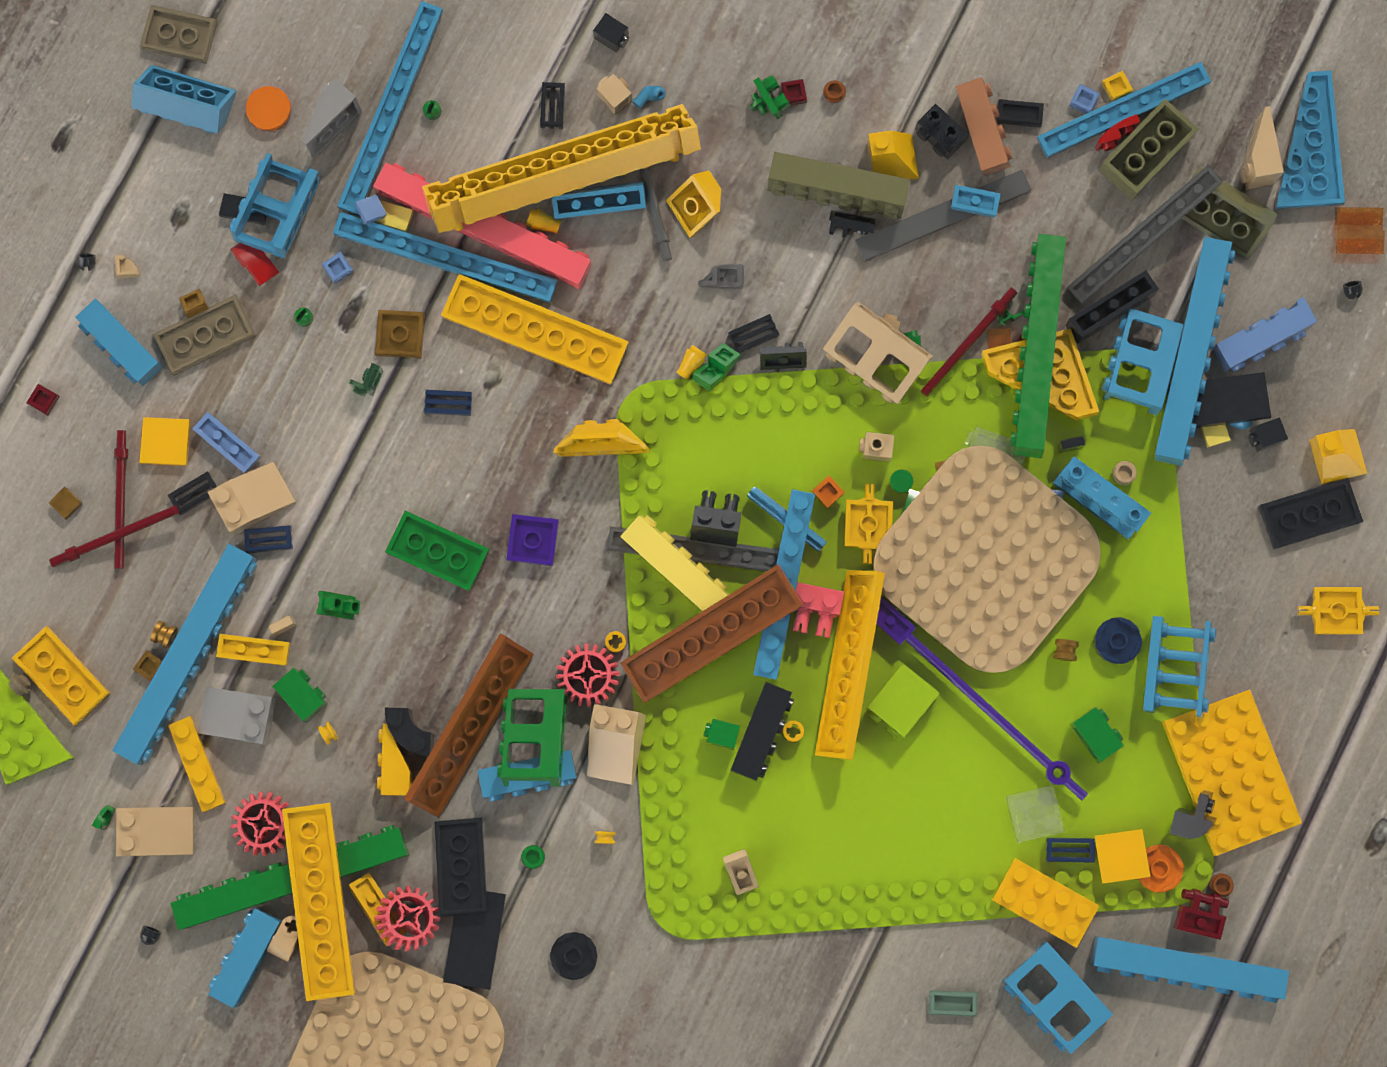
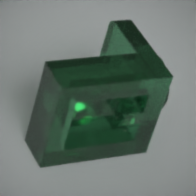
[349,363,384,397]

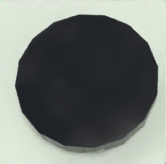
[550,932,598,980]

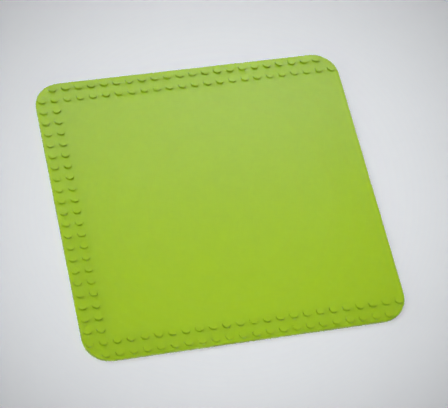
[616,349,1214,940]

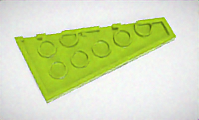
[0,669,74,785]

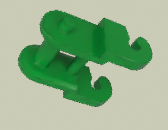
[997,297,1024,326]

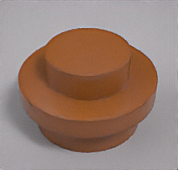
[823,80,846,103]
[1209,873,1234,897]

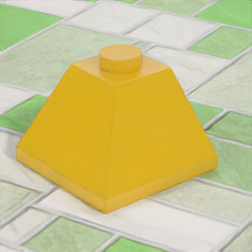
[867,131,919,180]
[666,170,721,238]
[1309,429,1367,485]

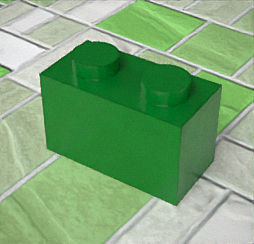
[272,667,328,723]
[1070,707,1124,763]

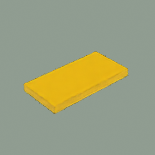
[12,626,111,726]

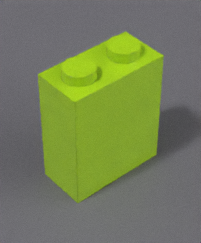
[866,664,940,739]

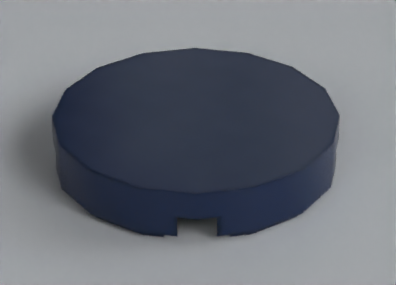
[1094,617,1142,664]

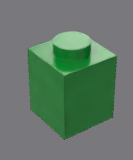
[703,719,740,750]

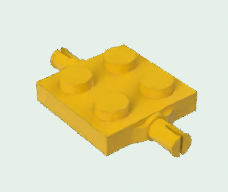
[844,484,893,564]
[1297,587,1379,635]

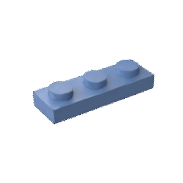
[193,412,261,474]

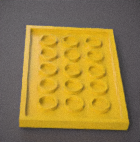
[1162,689,1302,856]

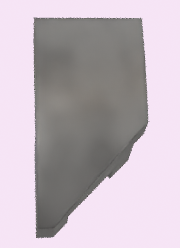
[698,264,744,289]

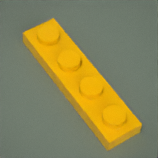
[168,716,226,812]

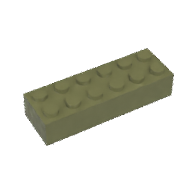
[767,151,910,220]

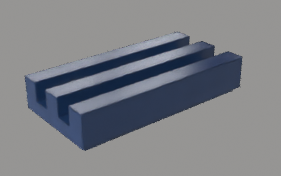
[424,390,472,416]
[244,525,293,554]
[1046,838,1095,863]

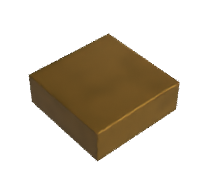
[179,288,209,319]
[48,486,83,520]
[133,650,162,682]

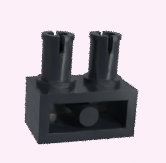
[915,103,969,160]
[690,490,741,547]

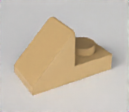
[723,849,759,895]

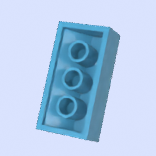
[131,65,236,133]

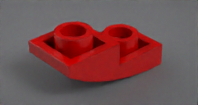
[1095,114,1140,151]
[230,243,279,286]

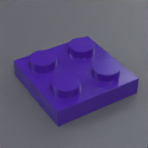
[506,514,559,566]

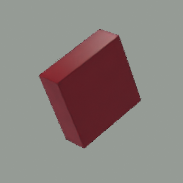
[781,79,807,106]
[26,384,60,416]

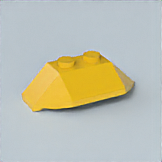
[554,419,650,457]

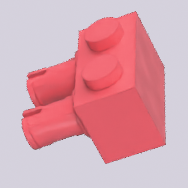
[792,582,844,638]

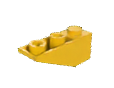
[377,723,413,796]

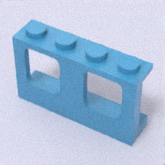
[230,153,320,259]
[1102,308,1184,415]
[1003,941,1113,1054]

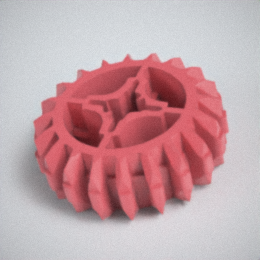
[556,643,620,707]
[230,792,289,856]
[375,886,440,952]

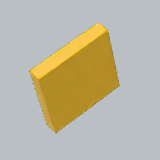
[139,417,191,466]
[1095,829,1150,884]

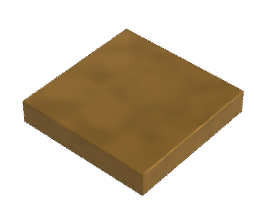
[375,310,425,359]

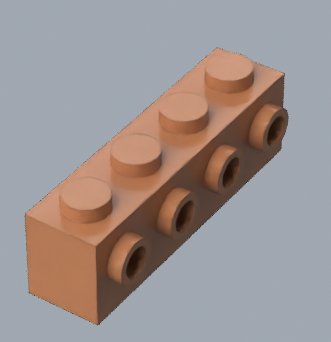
[956,77,1013,176]

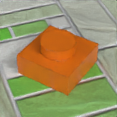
[812,476,845,509]

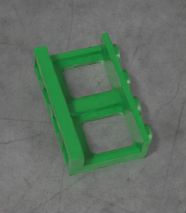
[497,689,567,787]

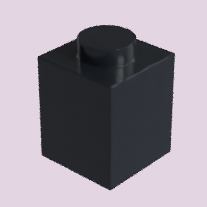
[593,13,630,53]
[1248,417,1288,452]

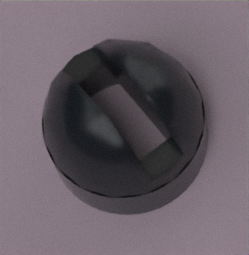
[77,253,96,271]
[1343,281,1363,299]
[140,926,161,945]

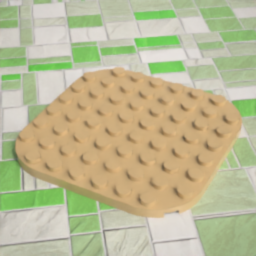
[873,446,1101,673]
[288,951,505,1067]

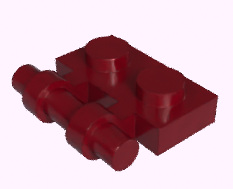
[1174,888,1229,940]

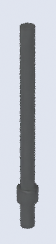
[640,167,672,261]

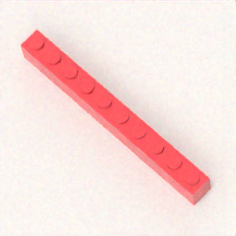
[373,163,592,290]

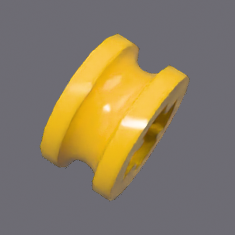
[605,631,626,652]
[318,721,339,745]
[783,721,804,742]
[594,831,616,844]

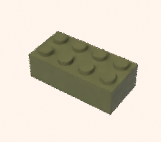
[1098,99,1199,201]

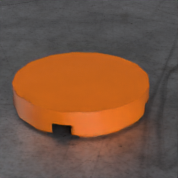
[245,86,291,132]
[1138,845,1184,892]

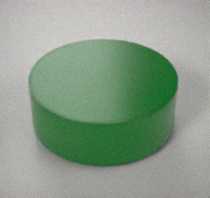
[889,469,913,494]
[521,845,545,869]

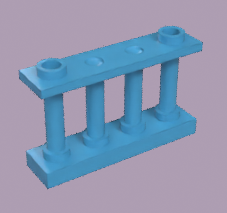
[1052,457,1151,540]
[1143,616,1216,718]

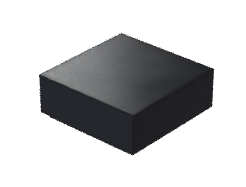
[1057,436,1085,453]

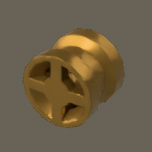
[150,620,178,649]
[1053,639,1079,662]

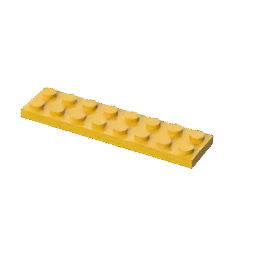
[441,274,629,385]
[815,570,885,760]
[282,802,355,1001]

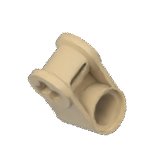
[267,914,299,962]

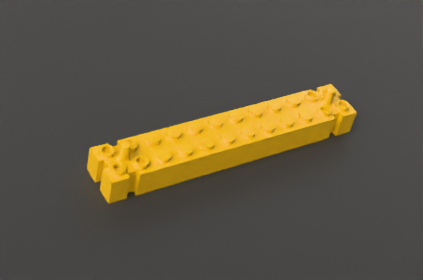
[422,104,701,233]

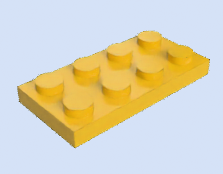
[992,858,1099,948]

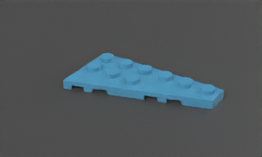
[1275,71,1345,209]

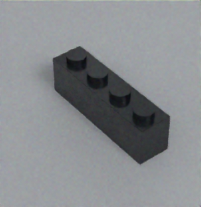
[1065,270,1159,344]
[730,682,794,782]

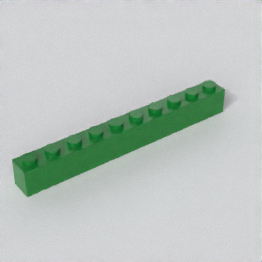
[1010,234,1066,459]
[170,825,410,930]

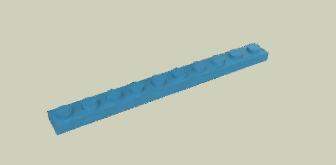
[337,1,443,216]
[333,212,558,303]

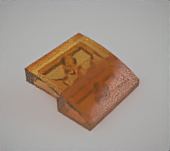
[1335,207,1385,254]

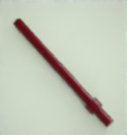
[920,287,1017,397]
[114,430,128,569]
[49,505,180,567]

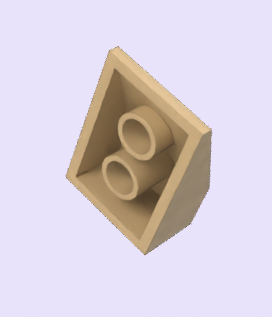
[1240,106,1284,190]
[208,462,296,536]
[587,704,647,785]
[116,807,194,856]

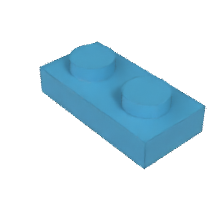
[950,185,1000,218]

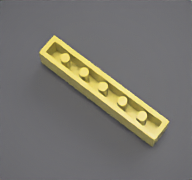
[620,515,729,611]

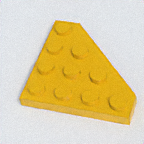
[981,328,1099,420]

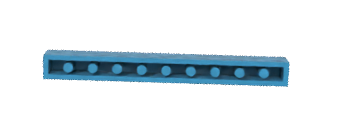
[1155,237,1235,466]
[112,544,257,765]

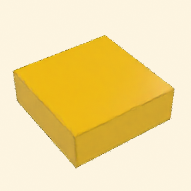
[1101,71,1133,102]

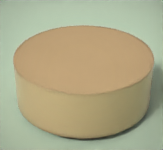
[1112,461,1137,485]

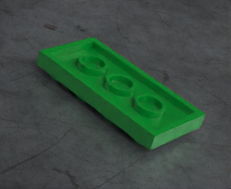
[385,510,490,592]

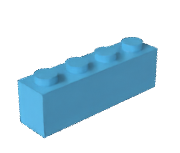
[552,181,646,219]
[75,298,163,386]
[478,750,577,802]
[208,908,282,1008]

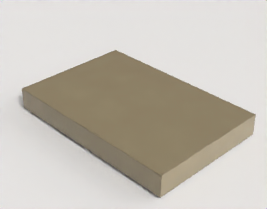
[140,5,218,64]

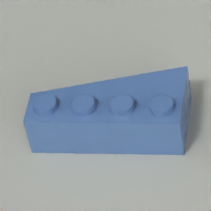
[1213,297,1317,373]

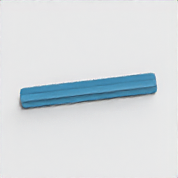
[747,487,826,552]

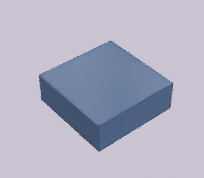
[1069,84,1100,114]
[355,194,387,225]
[322,251,354,284]

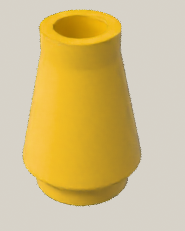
[526,208,561,234]
[676,345,707,380]

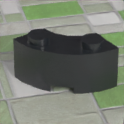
[385,707,434,757]

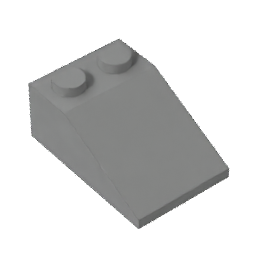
[303,79,362,158]
[198,687,277,746]

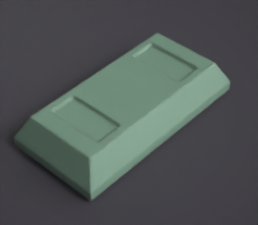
[929,990,978,1017]

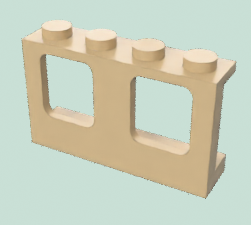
[823,302,933,404]

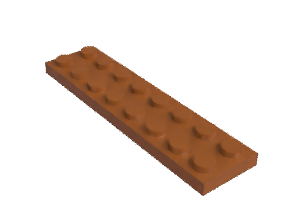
[620,564,804,703]
[404,633,534,818]

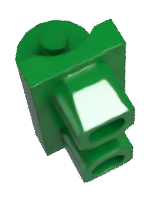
[750,75,790,120]
[316,591,360,620]

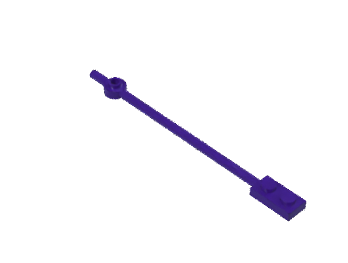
[876,596,1088,801]

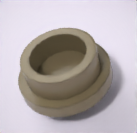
[9,674,31,696]

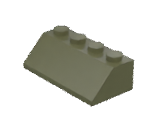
[1182,166,1278,260]

